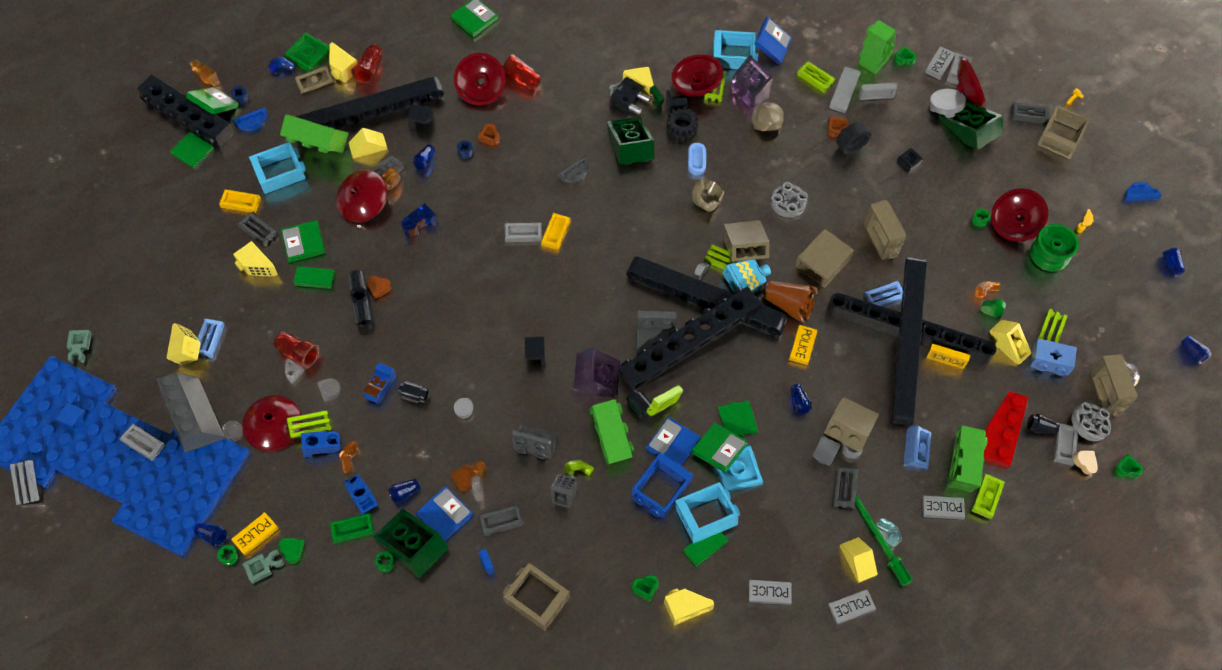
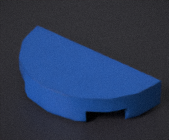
[232,107,268,131]
[1124,182,1162,201]

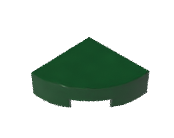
[650,85,665,109]

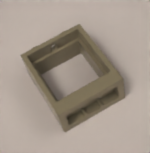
[1037,105,1090,159]
[863,200,907,260]
[1090,354,1138,416]
[503,563,570,631]

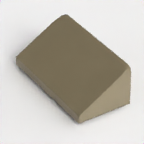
[295,66,334,94]

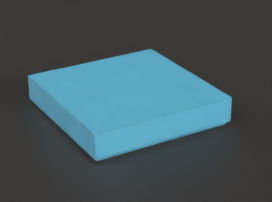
[715,445,763,493]

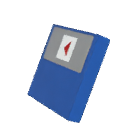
[754,17,792,64]
[646,417,701,467]
[415,486,474,541]

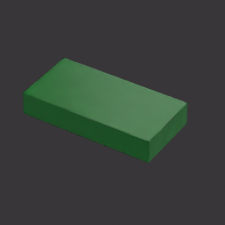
[293,266,335,289]
[330,513,375,544]
[683,532,728,567]

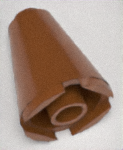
[762,281,818,323]

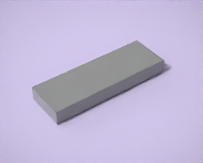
[829,66,861,114]

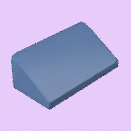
[903,425,932,469]

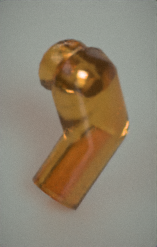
[975,281,1001,298]
[340,442,359,472]

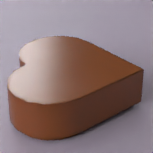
[828,116,849,137]
[478,124,500,146]
[366,276,392,299]

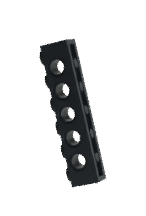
[137,74,234,148]

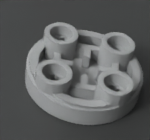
[930,89,966,118]
[771,182,808,218]
[1072,402,1111,441]

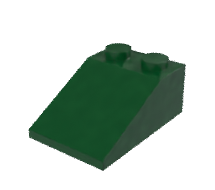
[938,101,1004,150]
[607,117,655,165]
[373,508,449,578]

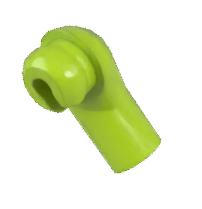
[563,460,594,476]

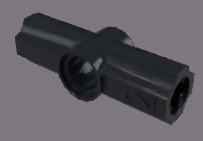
[347,270,373,327]

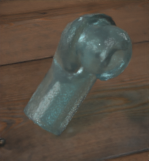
[877,517,902,547]

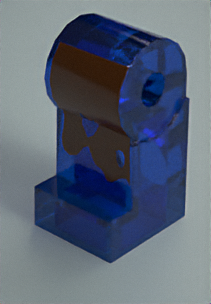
[401,203,438,238]

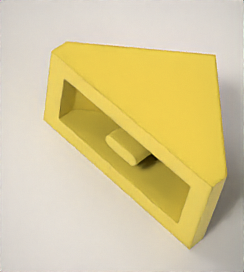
[623,67,654,99]
[349,128,387,159]
[840,537,878,583]

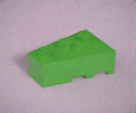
[859,20,896,74]
[280,114,349,153]
[589,399,634,465]
[947,425,988,492]

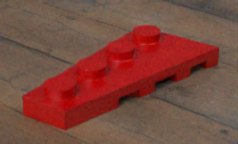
[984,391,1029,468]

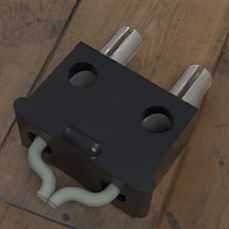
[609,77,651,115]

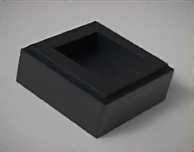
[897,148,924,172]

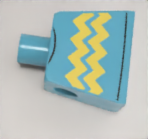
[722,260,771,294]

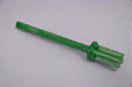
[855,494,913,587]

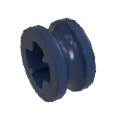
[231,86,249,104]
[457,141,473,158]

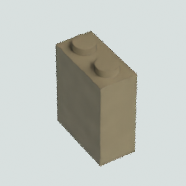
[724,220,770,262]
[795,229,854,288]
[824,397,879,452]

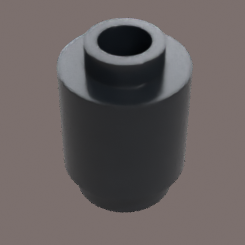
[398,381,429,404]
[626,389,652,419]

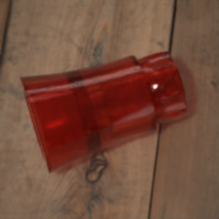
[351,44,383,84]
[503,54,542,90]
[273,331,320,369]

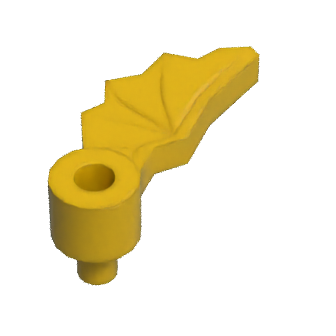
[1064,88,1084,109]
[1075,209,1094,233]

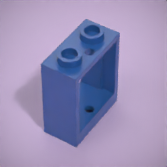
[631,452,693,519]

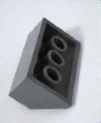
[156,373,225,453]

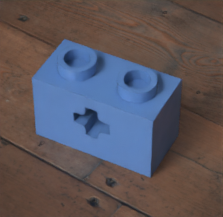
[1030,339,1077,376]

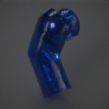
[268,57,295,72]

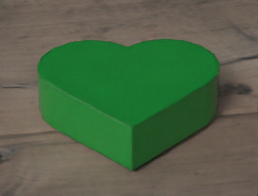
[894,45,917,65]
[981,299,1006,319]
[1114,454,1143,478]
[278,538,305,564]
[632,575,659,602]

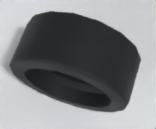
[836,121,872,155]

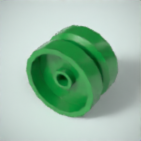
[1030,224,1079,272]

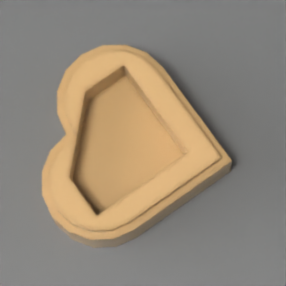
[1073,451,1098,475]

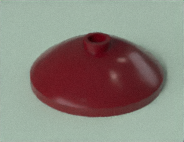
[454,53,506,106]
[671,54,723,96]
[956,57,986,107]
[336,170,387,223]
[991,188,1049,242]
[242,395,303,452]

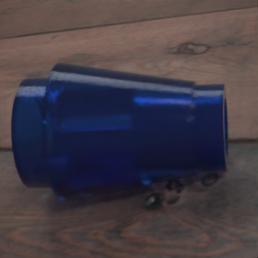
[413,144,435,170]
[1162,247,1186,276]
[1181,336,1211,364]
[790,384,812,414]
[388,478,420,503]
[194,523,227,546]

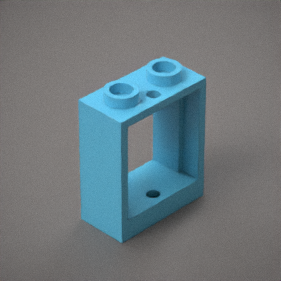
[713,30,758,70]
[249,142,306,194]
[675,482,740,544]

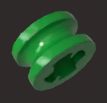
[972,209,991,227]
[217,545,239,565]
[375,551,395,572]

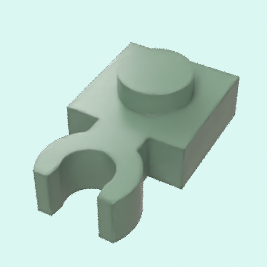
[67,330,92,363]
[243,550,284,584]

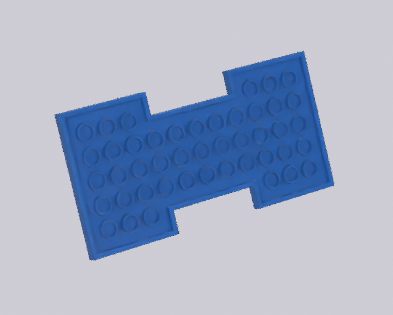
[0,356,251,557]

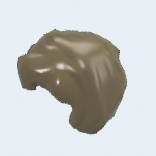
[752,103,784,131]
[692,177,725,212]

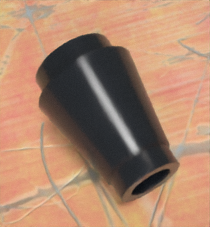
[1027,414,1059,434]

